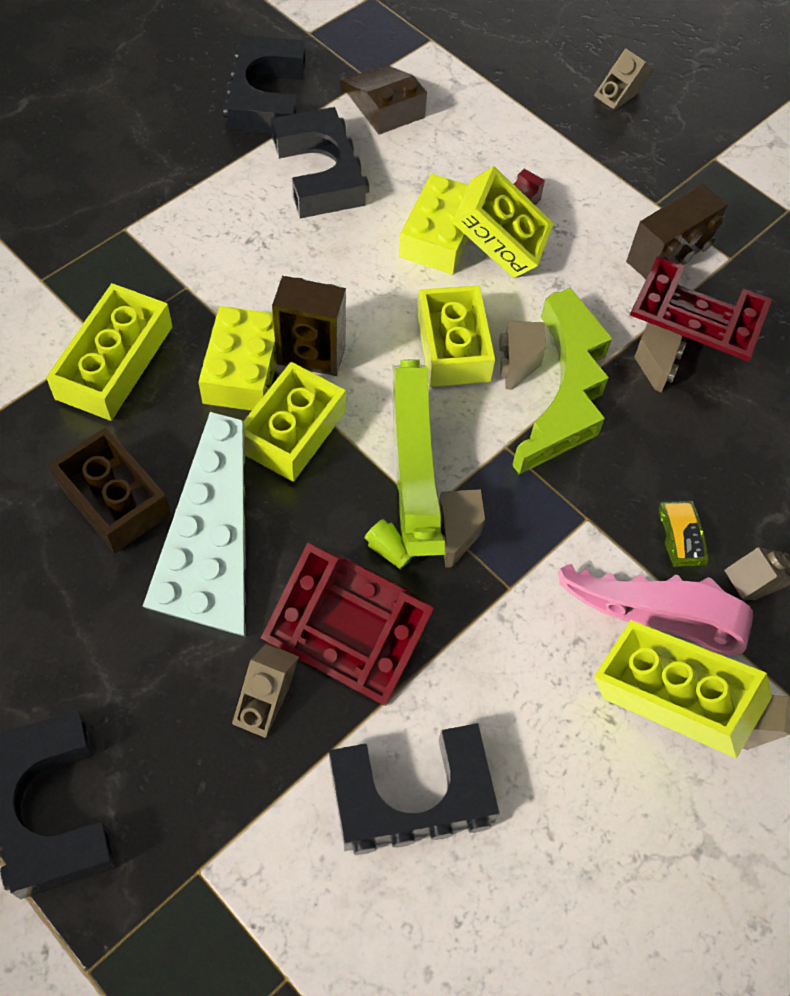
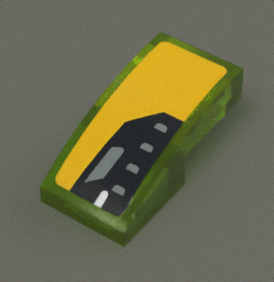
[658,501,708,567]

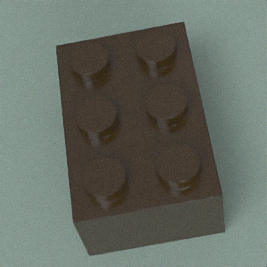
[626,183,728,279]
[272,275,346,377]
[48,427,171,554]

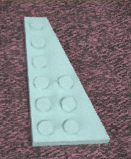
[143,412,246,637]

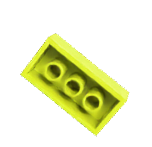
[46,283,173,421]
[593,620,772,759]

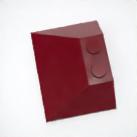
[630,256,772,362]
[261,543,435,706]

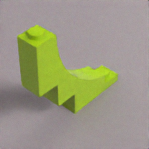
[512,287,612,475]
[393,359,445,556]

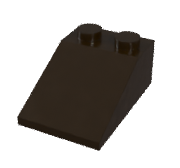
[341,65,427,135]

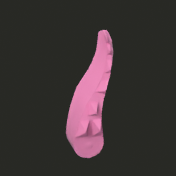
[558,564,754,656]

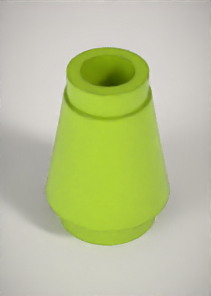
[364,519,414,569]

